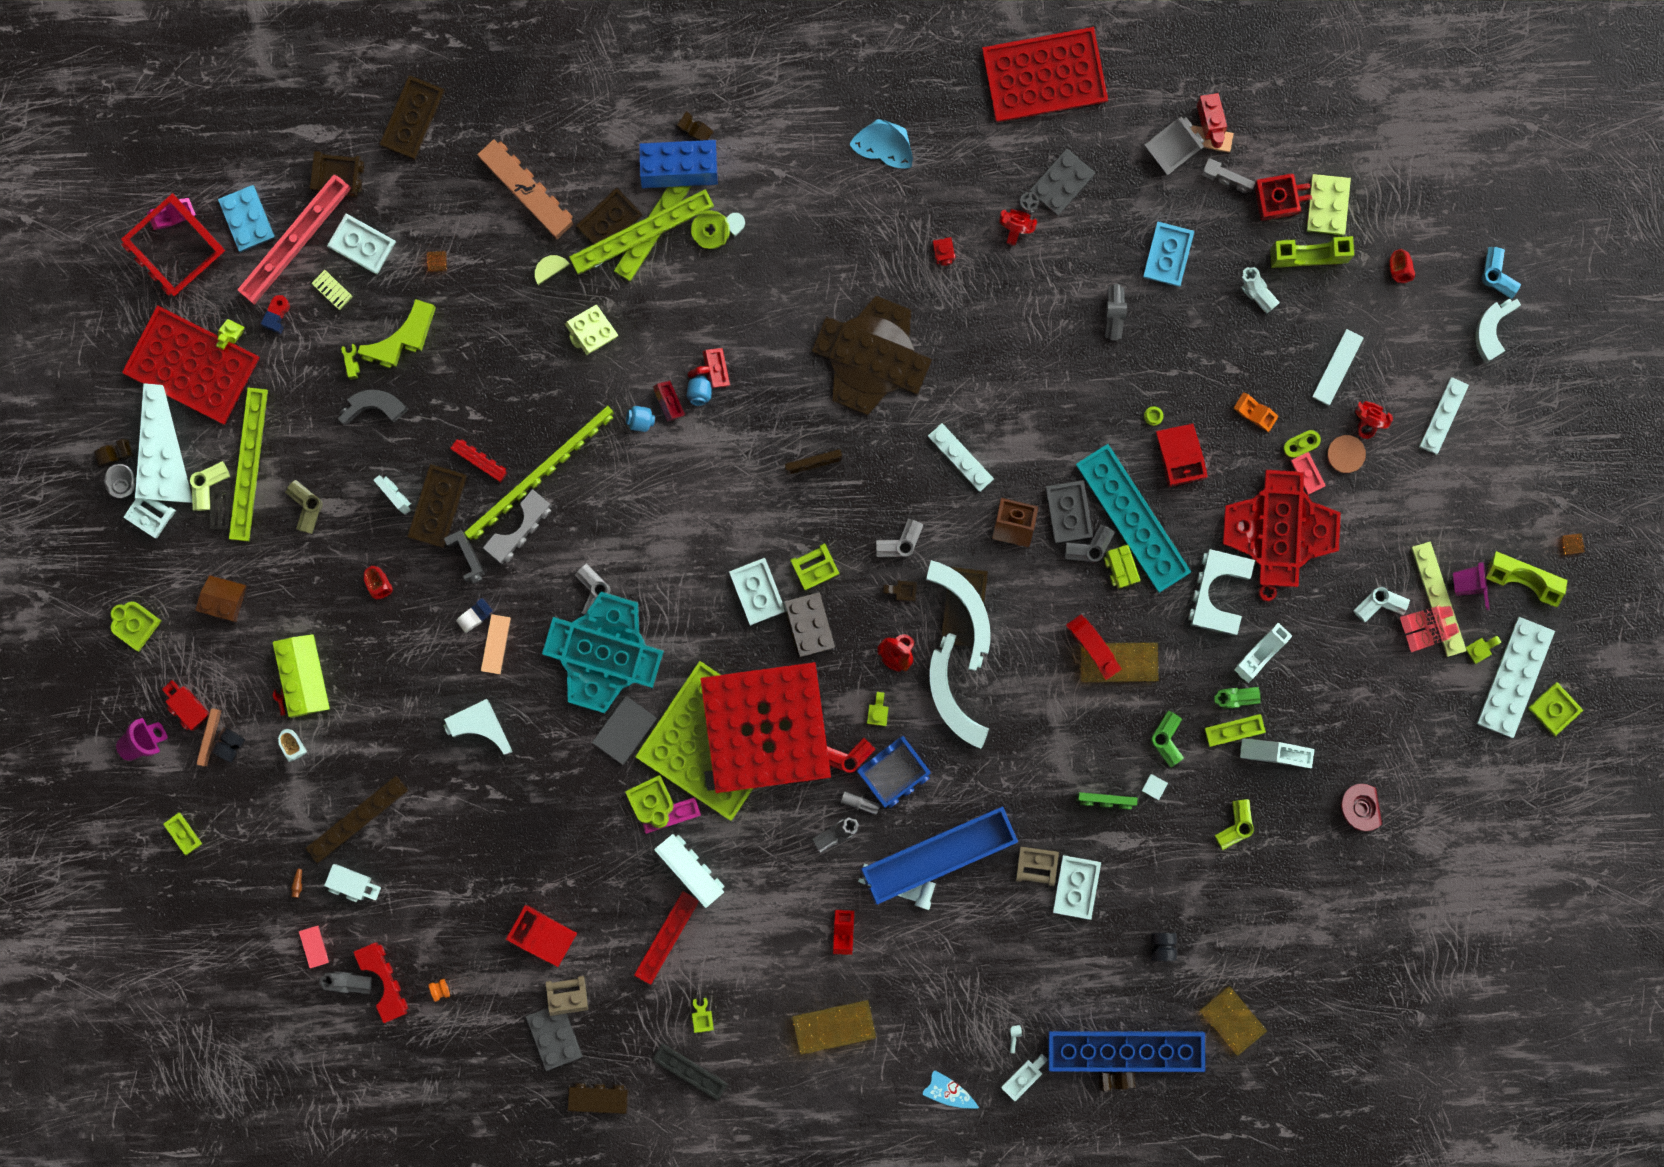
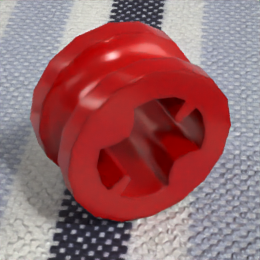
[1259,585,1277,601]

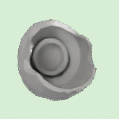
[104,464,136,498]

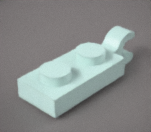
[1001,1054,1048,1101]

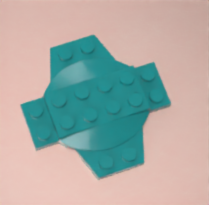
[542,591,664,713]

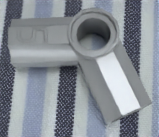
[876,519,923,558]
[575,563,610,614]

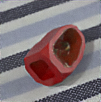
[1390,249,1415,283]
[364,566,393,599]

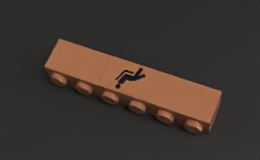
[477,139,574,239]

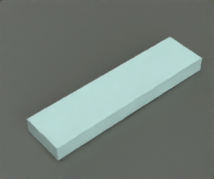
[1312,329,1363,406]

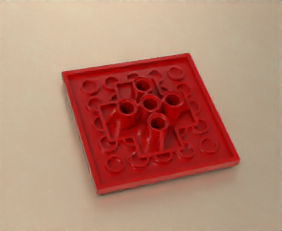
[700,662,831,793]

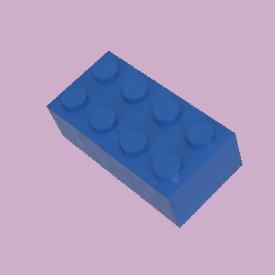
[639,140,718,188]

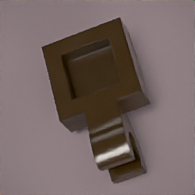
[883,580,917,602]

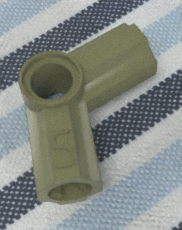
[285,480,323,534]

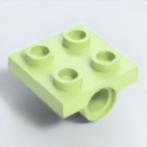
[565,305,618,355]

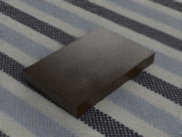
[576,187,643,245]
[785,449,842,475]

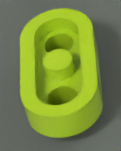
[1283,430,1321,458]

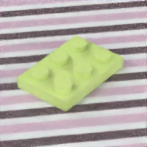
[1306,174,1351,236]

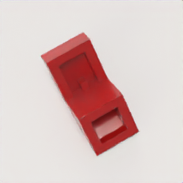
[833,910,854,955]

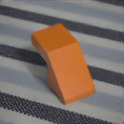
[1234,392,1279,432]

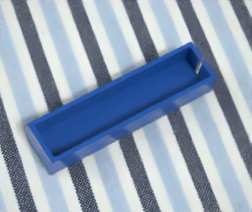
[859,807,1018,905]

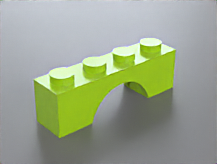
[1486,551,1567,607]

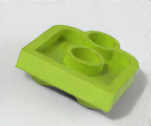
[111,602,161,652]
[625,775,674,828]

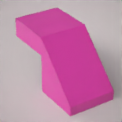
[147,198,196,230]

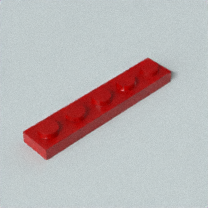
[634,891,699,985]

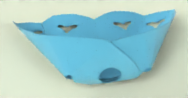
[850,119,913,169]

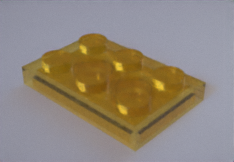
[1199,986,1267,1056]

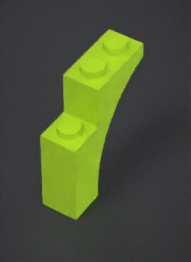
[358,299,436,368]

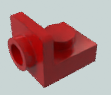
[933,237,956,266]

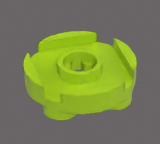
[691,210,730,249]

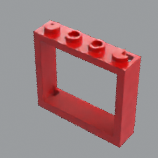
[121,193,225,296]

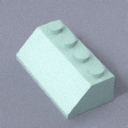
[654,834,725,908]

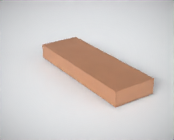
[197,708,222,766]

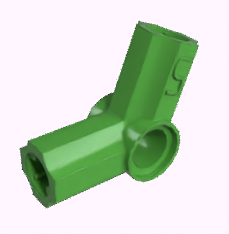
[1214,687,1260,709]
[1151,711,1184,768]

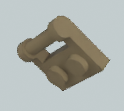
[1016,847,1059,886]
[546,976,588,1016]

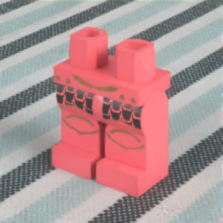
[1400,606,1459,652]

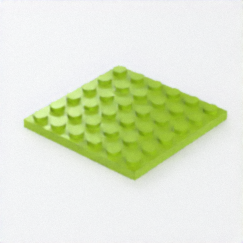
[635,661,791,821]

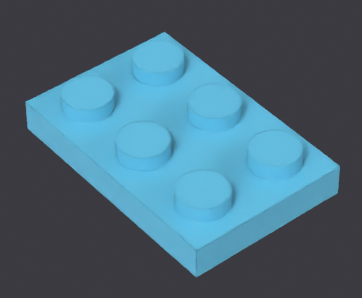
[218,185,275,253]
[1143,222,1194,287]

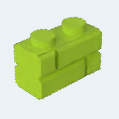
[1103,545,1140,589]

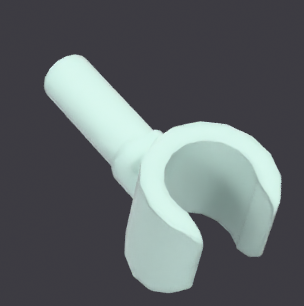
[1010,1025,1022,1053]

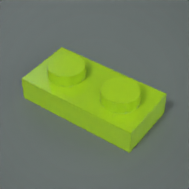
[164,813,202,855]

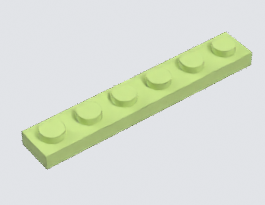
[1411,541,1466,657]

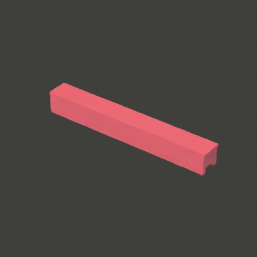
[238,175,352,305]

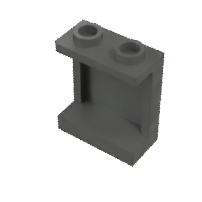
[444,530,485,584]

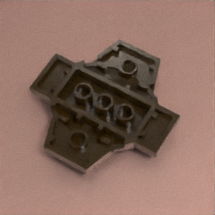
[812,296,932,416]

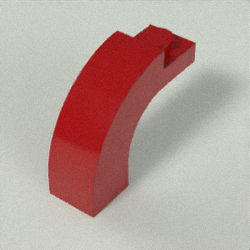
[1066,614,1122,680]

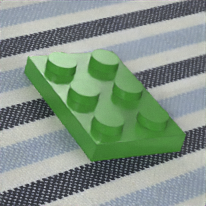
[1076,792,1138,809]

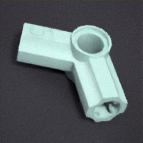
[1242,267,1279,314]
[1353,587,1410,623]

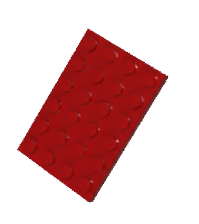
[982,27,1108,123]
[122,305,260,425]

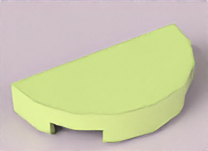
[535,255,570,285]

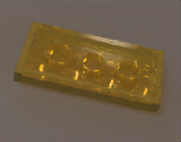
[1080,643,1159,682]
[792,1000,876,1055]

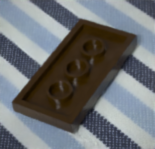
[380,75,445,160]
[407,464,467,549]
[941,567,988,647]

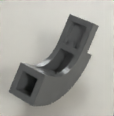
[338,390,408,426]

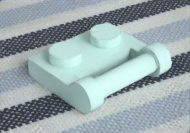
[124,499,176,539]

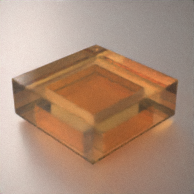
[427,251,447,272]
[1561,533,1585,555]

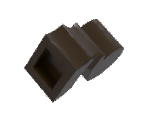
[676,111,714,141]
[94,439,134,467]
[1098,1072,1136,1091]

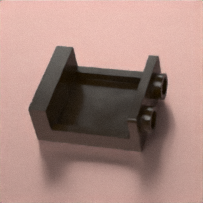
[310,151,365,197]

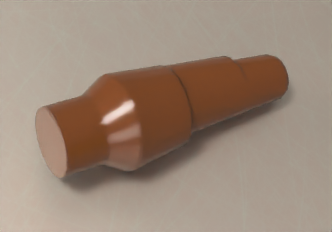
[291,869,302,898]

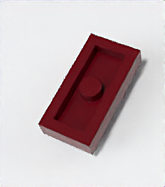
[653,381,685,422]

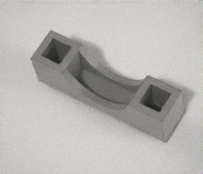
[483,489,551,564]

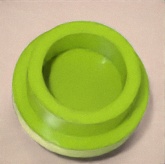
[1144,406,1163,426]

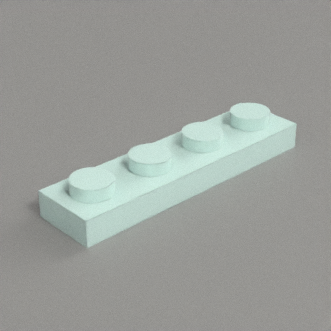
[1419,377,1469,455]
[928,423,994,492]

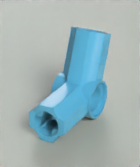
[1482,247,1521,299]

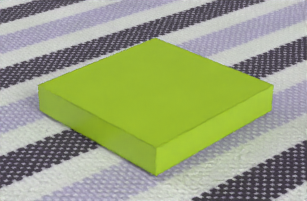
[1528,682,1584,736]

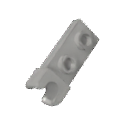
[1201,158,1255,193]

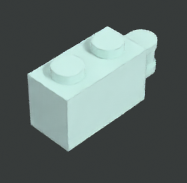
[325,864,381,902]

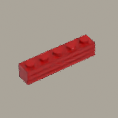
[450,439,507,483]

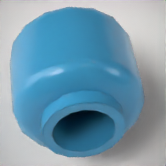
[686,376,712,406]
[626,406,655,432]

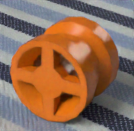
[429,979,450,1002]

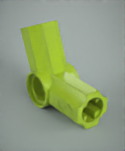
[1214,799,1254,850]

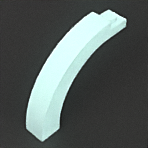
[926,560,990,671]
[930,633,989,749]

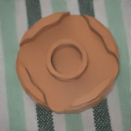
[1327,435,1366,473]

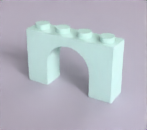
[1188,549,1255,636]

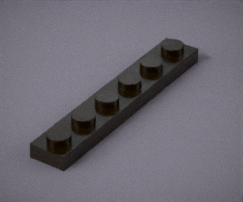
[305,776,409,863]

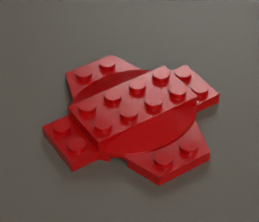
[1223,470,1341,587]

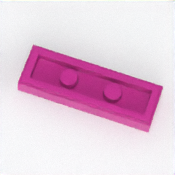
[643,797,701,834]

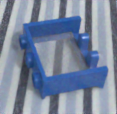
[856,736,931,808]

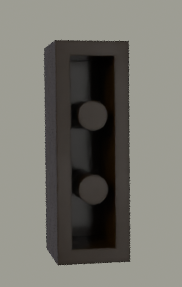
[568,1083,629,1114]

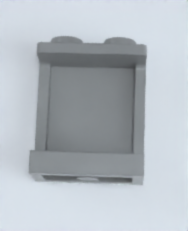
[1144,116,1204,175]

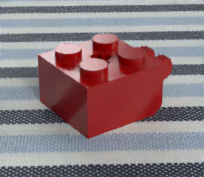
[1254,174,1313,221]

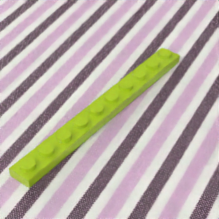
[464,406,614,540]

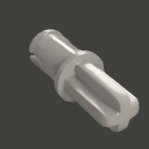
[841,792,880,814]

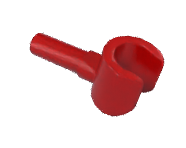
[273,688,285,716]

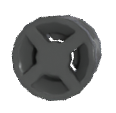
[1019,192,1039,213]

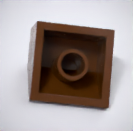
[992,498,1038,547]
[195,575,247,622]

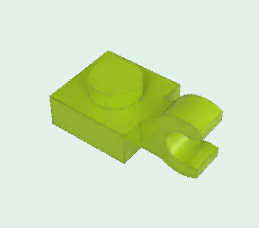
[216,319,244,350]
[341,344,360,380]
[1465,636,1501,664]
[867,692,888,726]

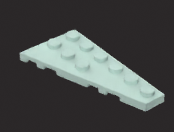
[135,384,192,503]

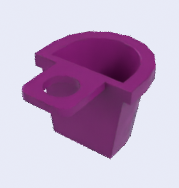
[1453,562,1490,610]
[116,718,168,761]

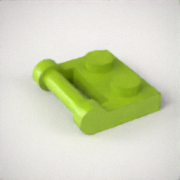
[790,543,839,591]

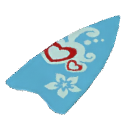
[923,1071,979,1108]

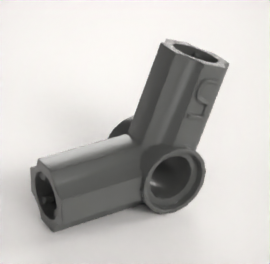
[1105,284,1127,340]
[1065,524,1115,563]
[812,817,859,853]
[319,971,372,994]

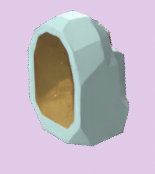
[278,729,307,762]

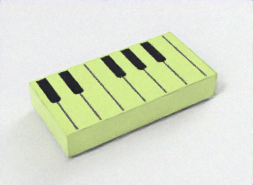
[312,270,353,310]

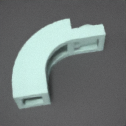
[1475,299,1521,363]
[1234,623,1292,683]

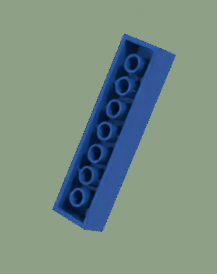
[1048,1031,1205,1072]

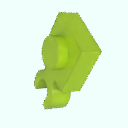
[692,998,714,1033]

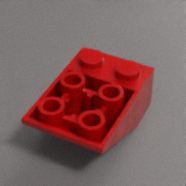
[1156,423,1208,487]
[506,905,577,967]

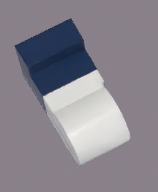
[456,598,494,633]

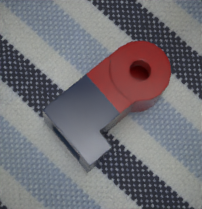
[261,295,290,334]

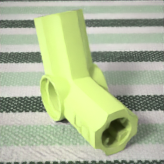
[190,461,230,511]

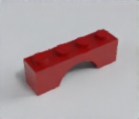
[354,942,408,1023]

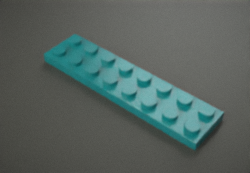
[1076,444,1191,593]

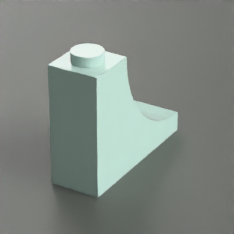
[444,699,512,755]
[1240,739,1314,768]

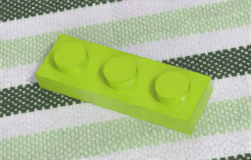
[1204,714,1266,747]

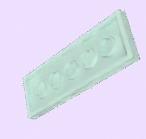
[1476,617,1555,738]

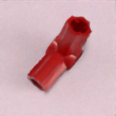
[827,738,876,773]

